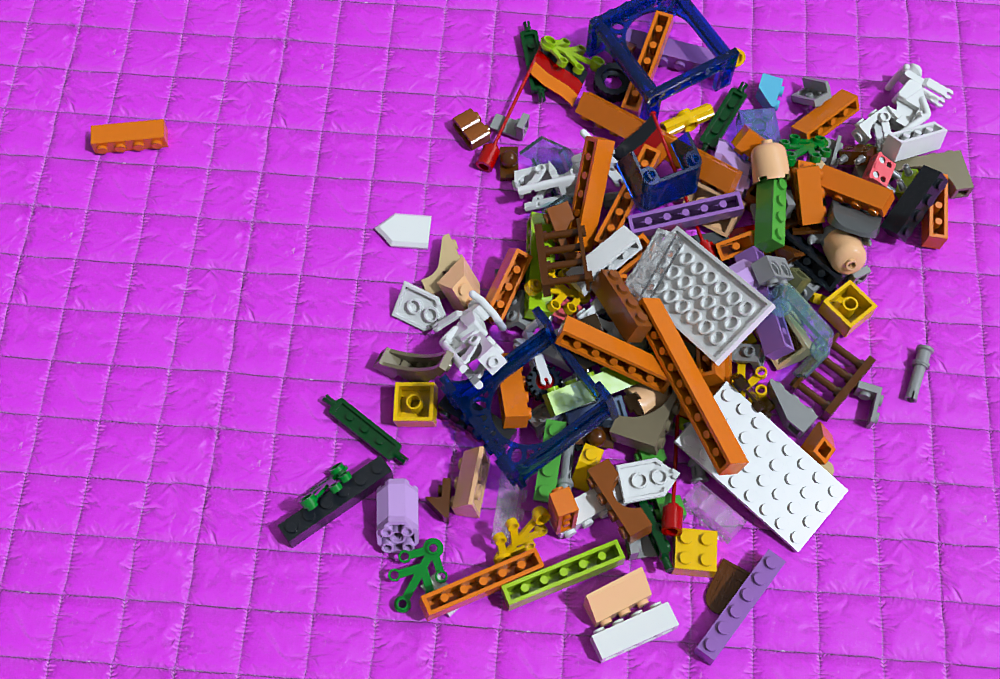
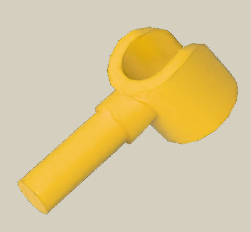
[809,293,829,305]

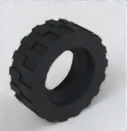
[593,62,632,103]

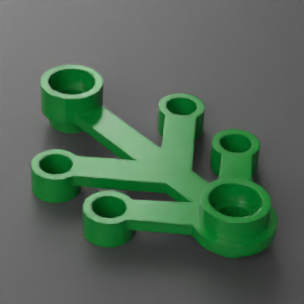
[779,134,832,167]
[299,462,352,511]
[388,538,448,613]

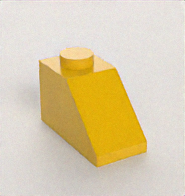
[572,443,604,492]

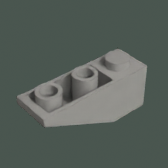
[766,378,818,439]

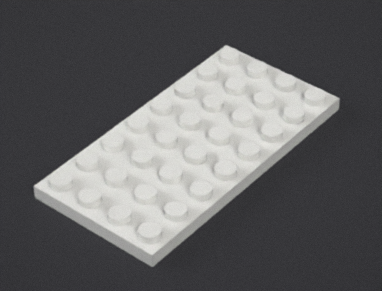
[625,226,776,366]
[674,381,848,552]

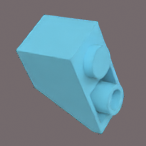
[755,73,785,117]

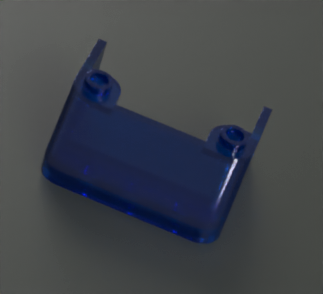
[616,131,702,212]

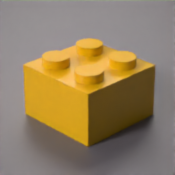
[818,280,877,338]
[393,382,438,427]
[671,528,718,578]

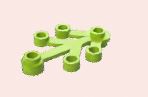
[540,35,605,75]

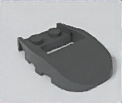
[826,199,882,239]

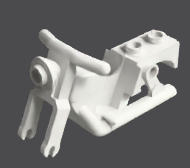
[851,63,953,152]
[512,129,625,212]
[432,290,507,389]

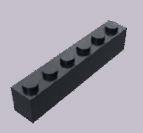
[278,455,394,548]

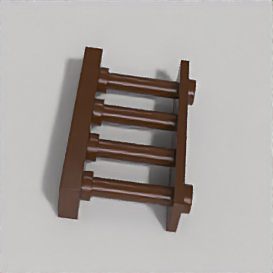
[534,218,593,297]
[789,332,876,422]

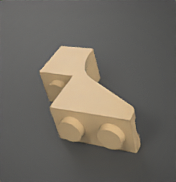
[421,233,463,300]

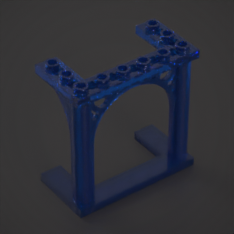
[586,0,739,121]
[439,306,619,490]

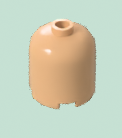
[751,139,791,184]
[823,229,867,275]
[623,383,673,416]

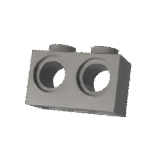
[750,255,794,289]

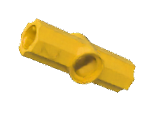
[660,103,715,135]

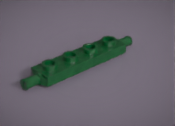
[520,21,549,103]
[699,81,748,153]
[322,394,409,465]
[634,500,674,573]

